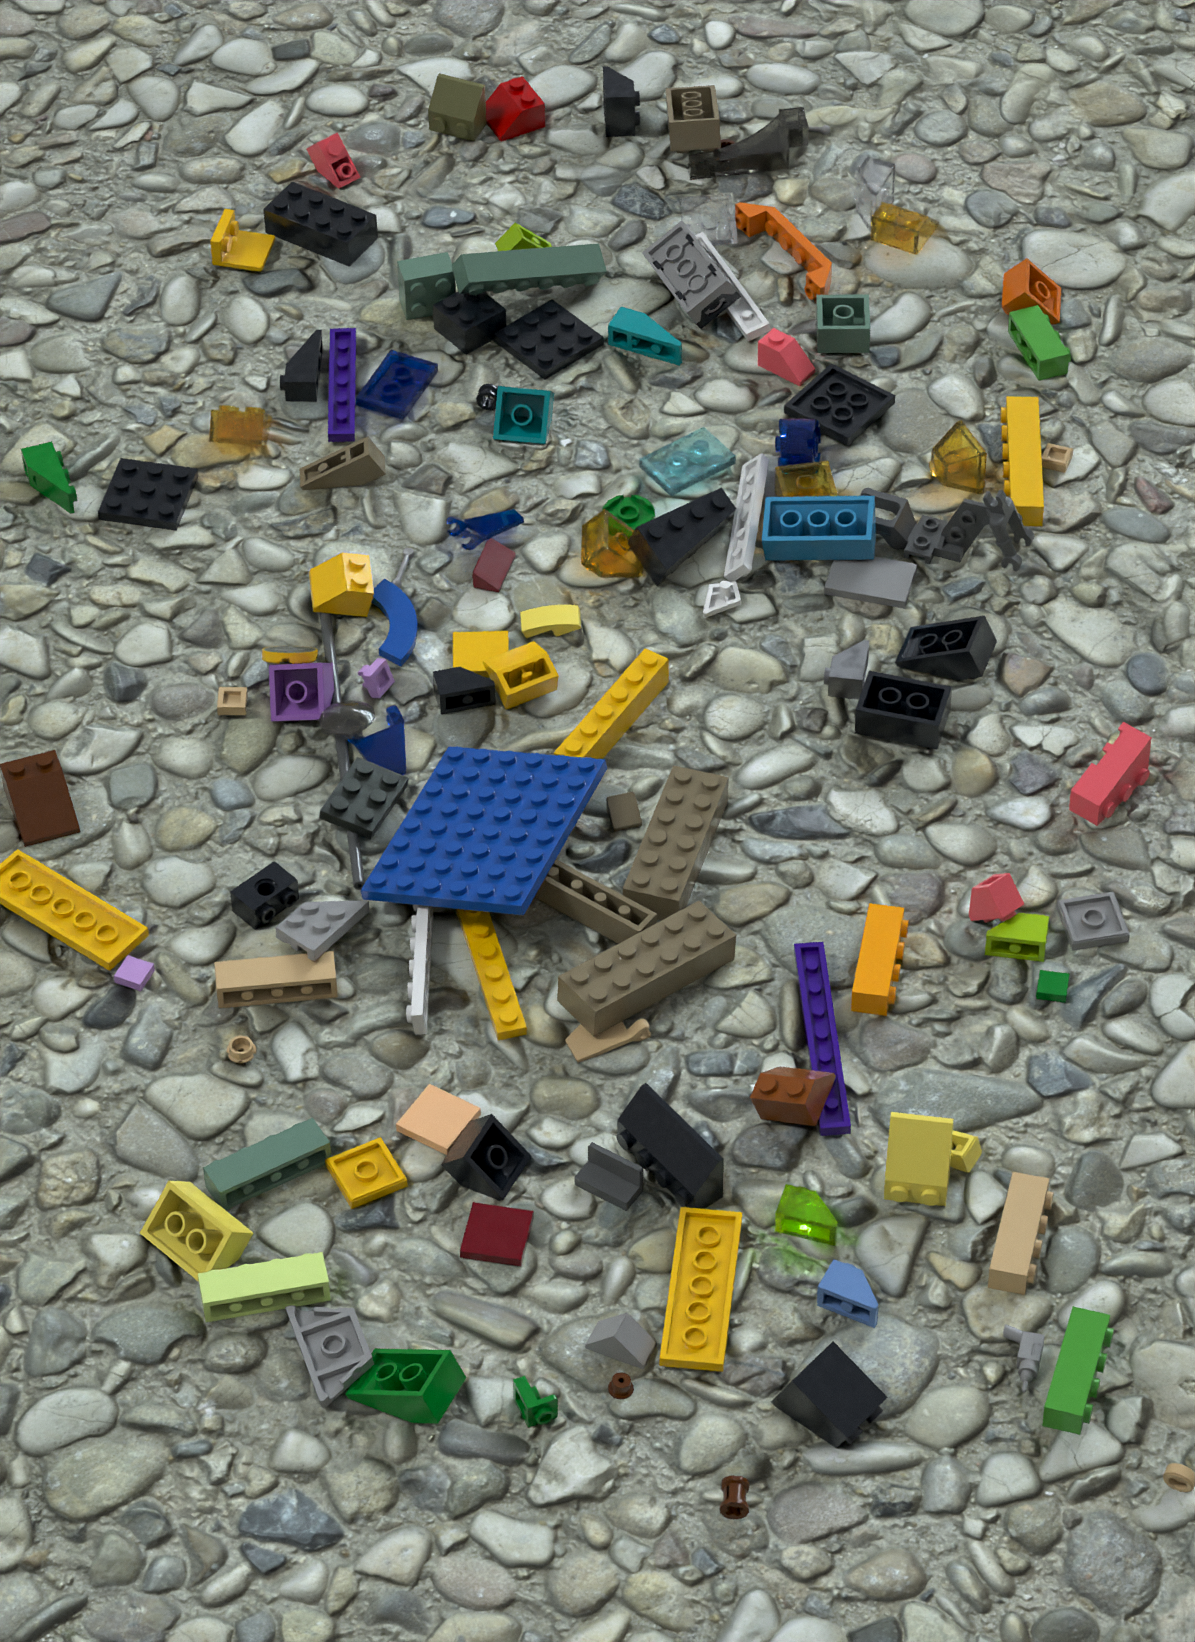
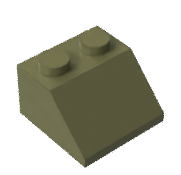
[428,73,486,142]

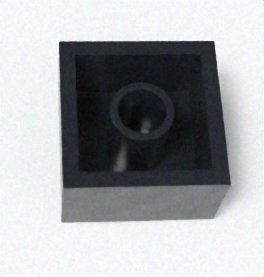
[433,291,507,355]

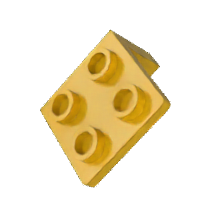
[210,209,275,272]

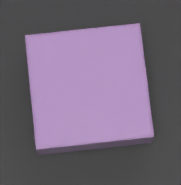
[114,955,155,991]

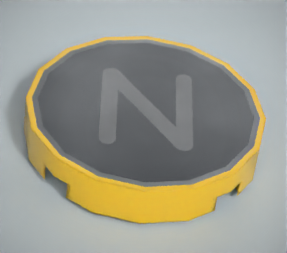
[262,646,318,664]

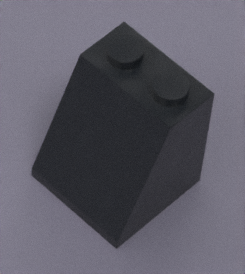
[771,1341,888,1448]

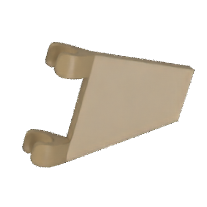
[565,1019,651,1063]

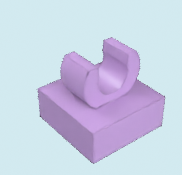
[358,658,395,699]

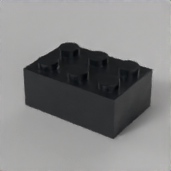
[855,671,952,750]

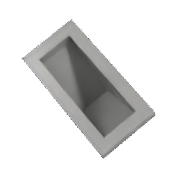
[585,1313,657,1370]

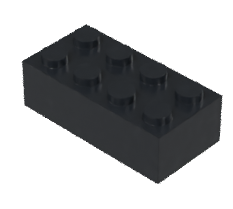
[263,181,378,267]

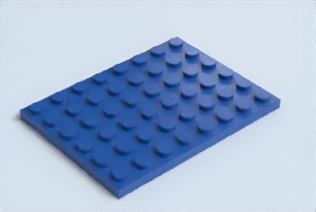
[360,746,607,915]

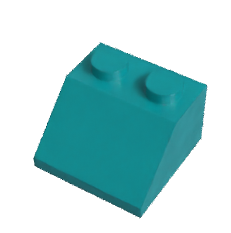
[493,386,555,444]

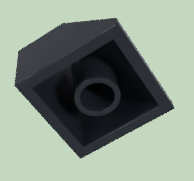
[603,66,640,137]
[441,1114,532,1201]

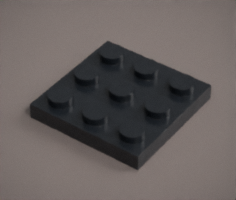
[493,299,604,380]
[784,363,895,446]
[98,458,199,531]

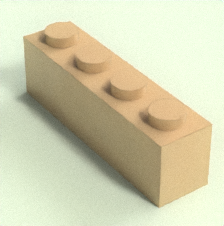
[214,951,338,1008]
[988,1172,1054,1295]

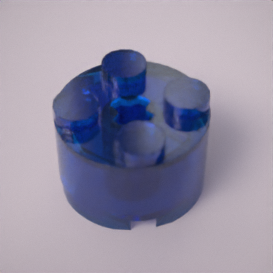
[775,419,821,473]

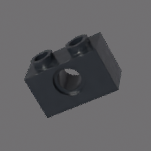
[230,861,299,930]

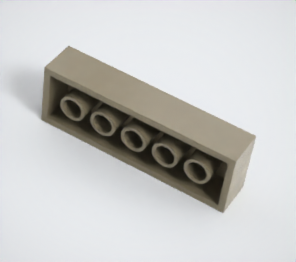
[623,765,729,921]
[557,900,736,1036]

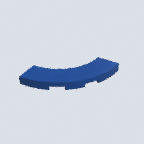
[371,578,418,666]

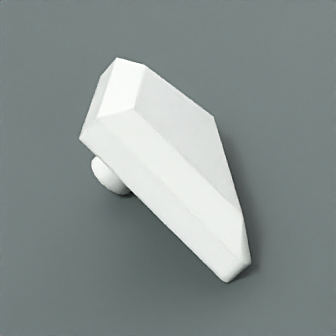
[703,581,741,618]

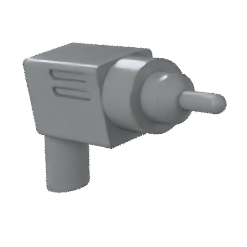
[1003,1324,1045,1392]

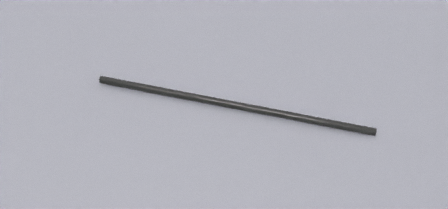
[319,612,365,890]

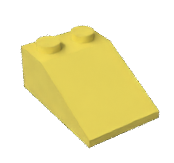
[884,1112,954,1206]

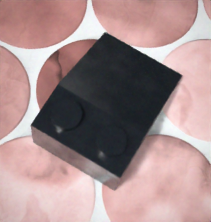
[895,615,997,680]

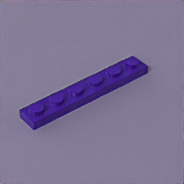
[328,328,356,442]

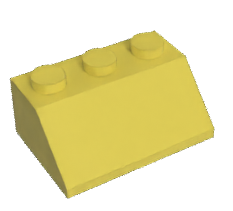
[140,1181,253,1282]

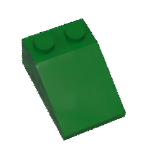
[346,1348,467,1424]

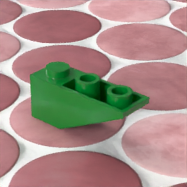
[21,441,77,514]

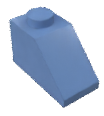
[817,1259,878,1328]

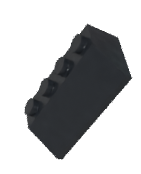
[616,1083,724,1209]

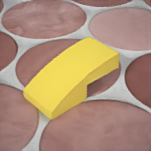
[520,605,581,639]

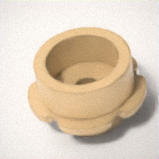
[227,1036,257,1063]

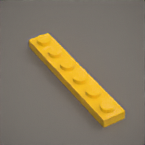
[456,909,527,1041]

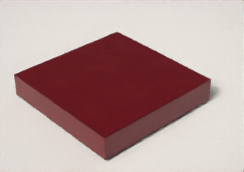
[460,1202,534,1267]

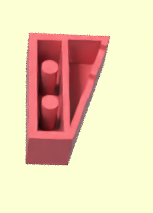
[1069,722,1152,826]

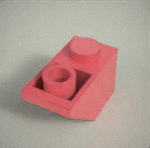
[306,132,361,189]
[969,873,1024,923]

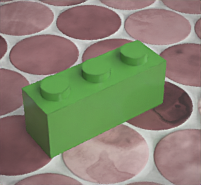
[1008,305,1071,381]

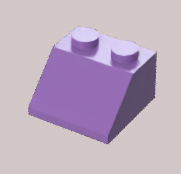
[269,663,334,721]

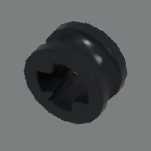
[476,384,498,410]

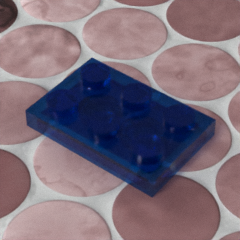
[356,350,438,420]

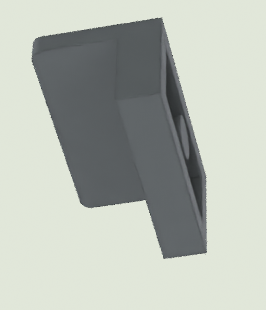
[574,1142,643,1211]

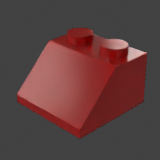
[486,76,545,142]

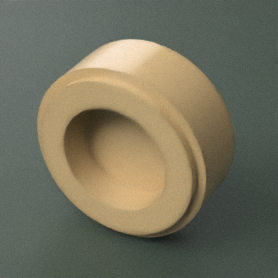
[1163,1463,1195,1492]

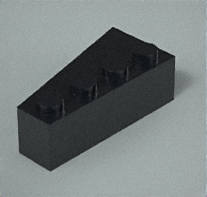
[627,487,737,586]

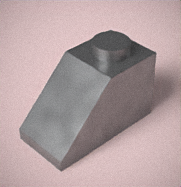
[824,640,869,700]

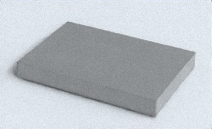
[824,557,917,609]

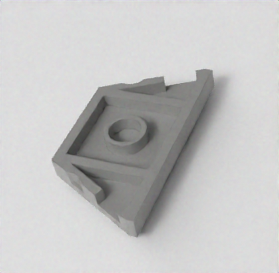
[276,900,369,961]
[285,1306,374,1408]

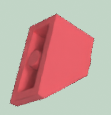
[758,328,815,386]

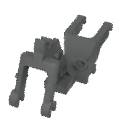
[860,488,1034,571]

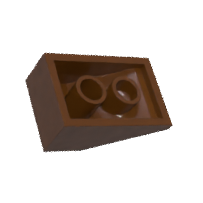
[0,750,80,847]

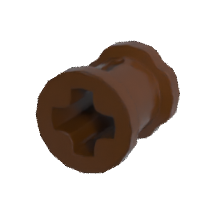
[719,1475,750,1519]

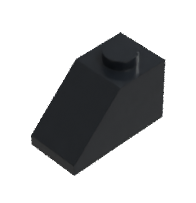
[433,667,496,715]

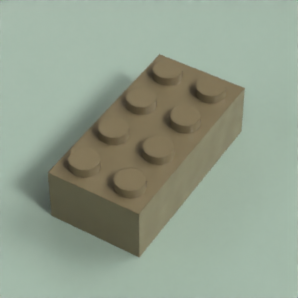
[665,85,721,153]

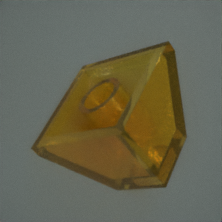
[929,420,987,494]

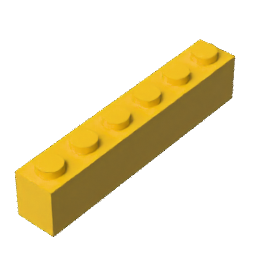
[1000,396,1044,526]
[554,648,669,759]

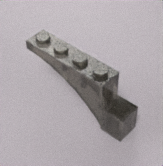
[688,107,809,180]

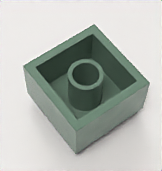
[397,252,456,320]
[816,294,870,353]

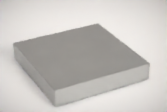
[1056,892,1130,951]

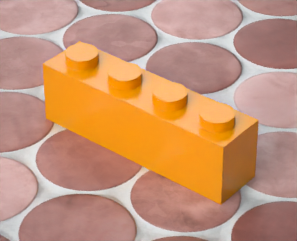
[851,903,909,1016]

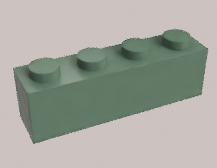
[203,1118,331,1210]

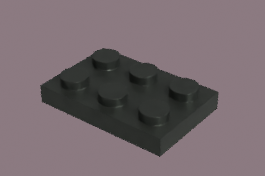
[319,757,409,840]

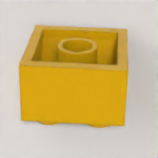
[309,552,374,617]

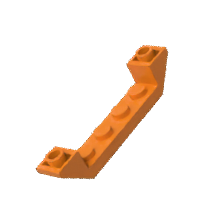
[734,202,832,303]

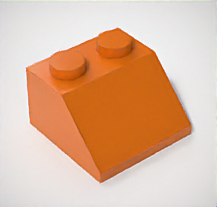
[1002,258,1061,324]

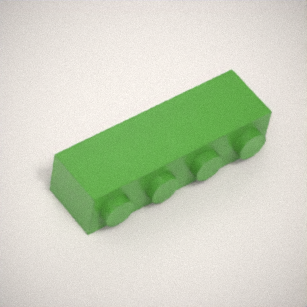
[1042,1306,1114,1435]

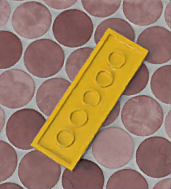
[0,849,149,971]
[659,1207,743,1372]

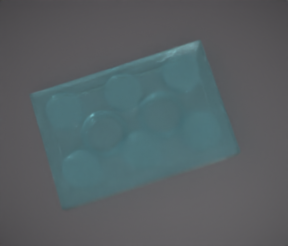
[639,427,736,496]

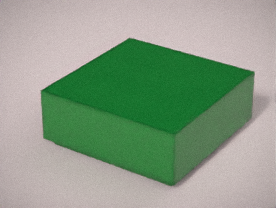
[1036,970,1070,1003]

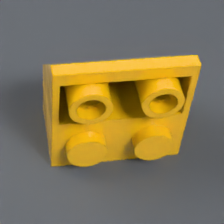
[483,641,559,710]

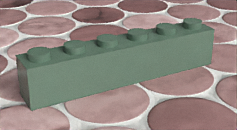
[451,243,607,295]

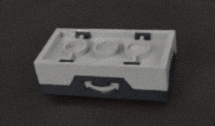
[642,220,741,329]

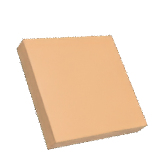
[396,1084,481,1155]

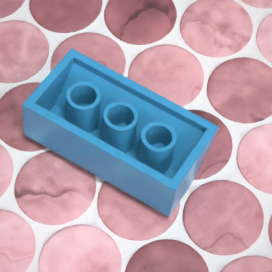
[762,496,876,561]

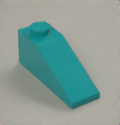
[608,306,682,366]

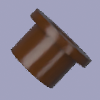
[608,1372,634,1399]

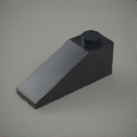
[280,330,323,402]

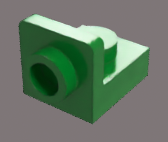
[513,1376,558,1428]

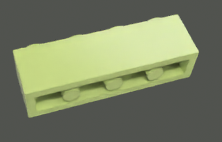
[198,1252,331,1322]

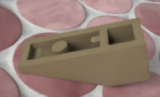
[299,436,386,490]

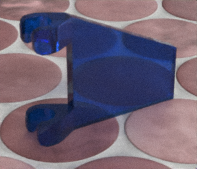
[446,509,524,550]
[346,705,406,775]

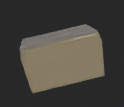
[606,792,642,831]

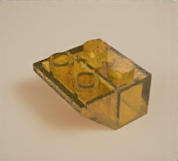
[209,405,272,446]

